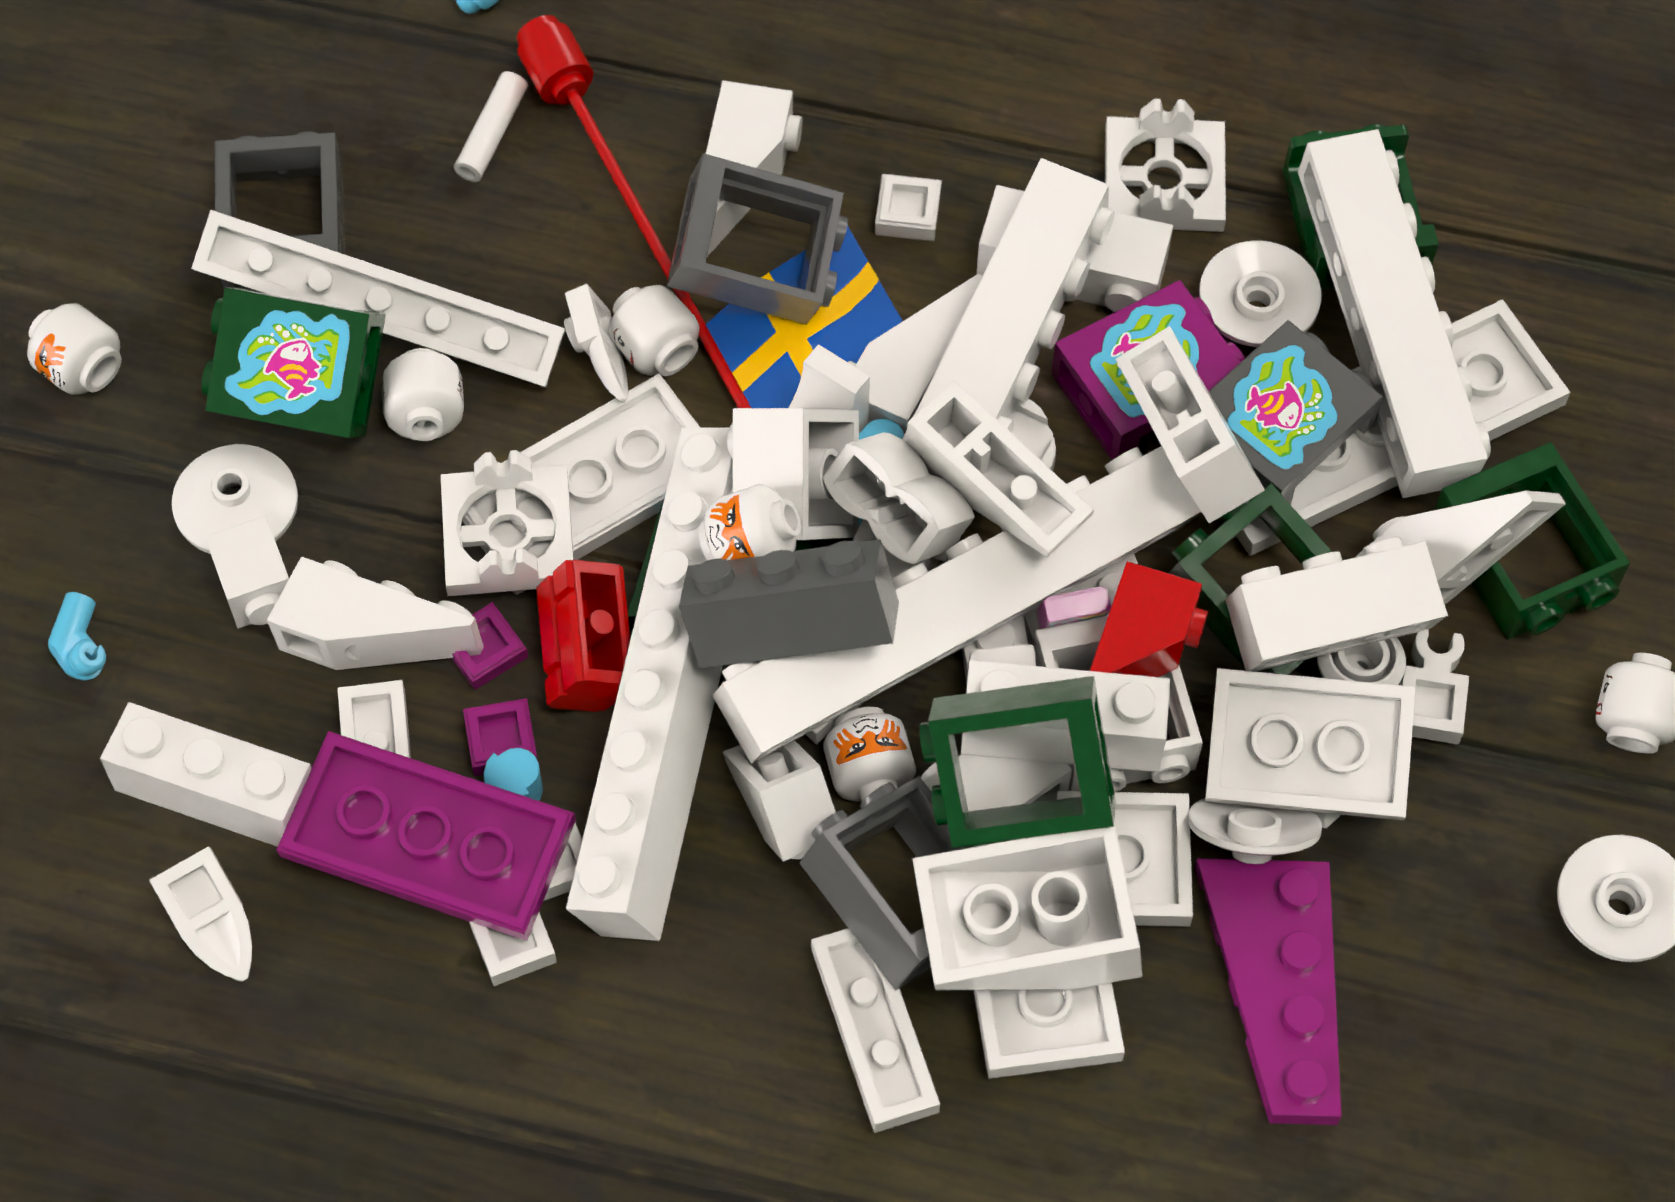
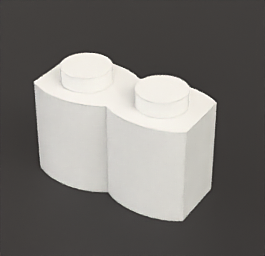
[823,432,975,564]

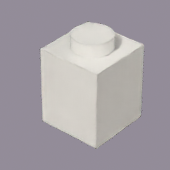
[205,515,289,628]

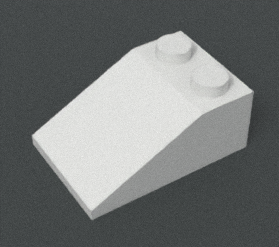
[913,824,1142,990]

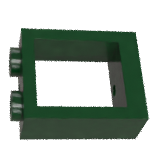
[1435,442,1630,640]
[1168,483,1332,675]
[920,676,1116,848]

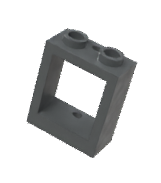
[215,132,345,292]
[667,153,848,325]
[800,776,974,990]

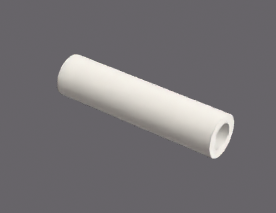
[454,72,528,182]

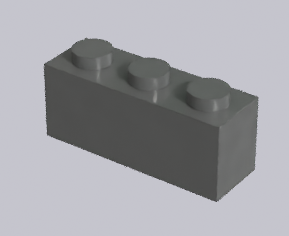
[679,539,899,668]

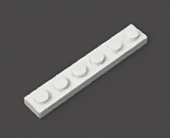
[191,210,565,387]

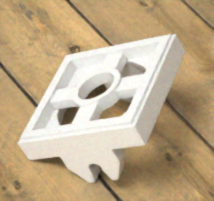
[1105,98,1226,232]
[441,450,574,596]

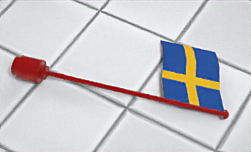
[517,15,903,408]

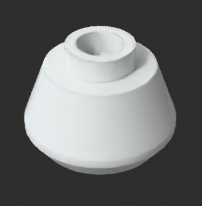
[1317,637,1406,685]

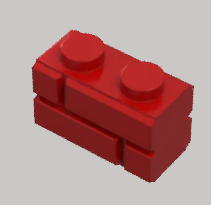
[536,559,630,712]

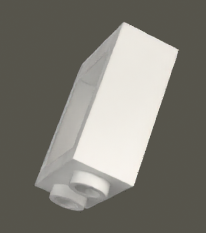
[1034,616,1203,792]

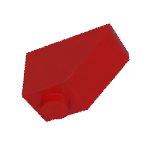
[1090,561,1208,677]

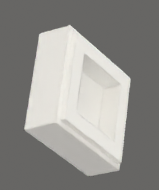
[875,174,941,241]

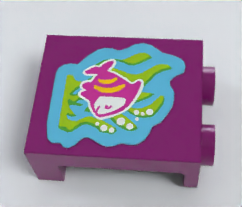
[1051,280,1245,460]

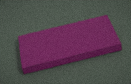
[276,731,576,941]

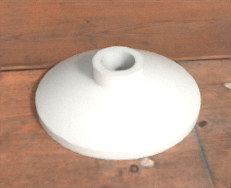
[1199,241,1322,347]
[172,444,298,554]
[1188,798,1322,864]
[1557,835,1675,962]

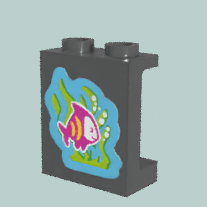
[1209,320,1383,505]

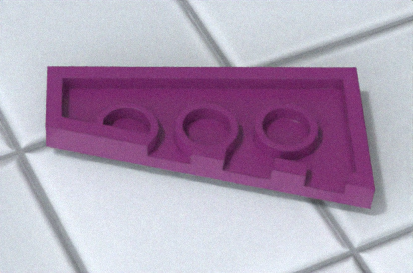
[1194,859,1341,1125]

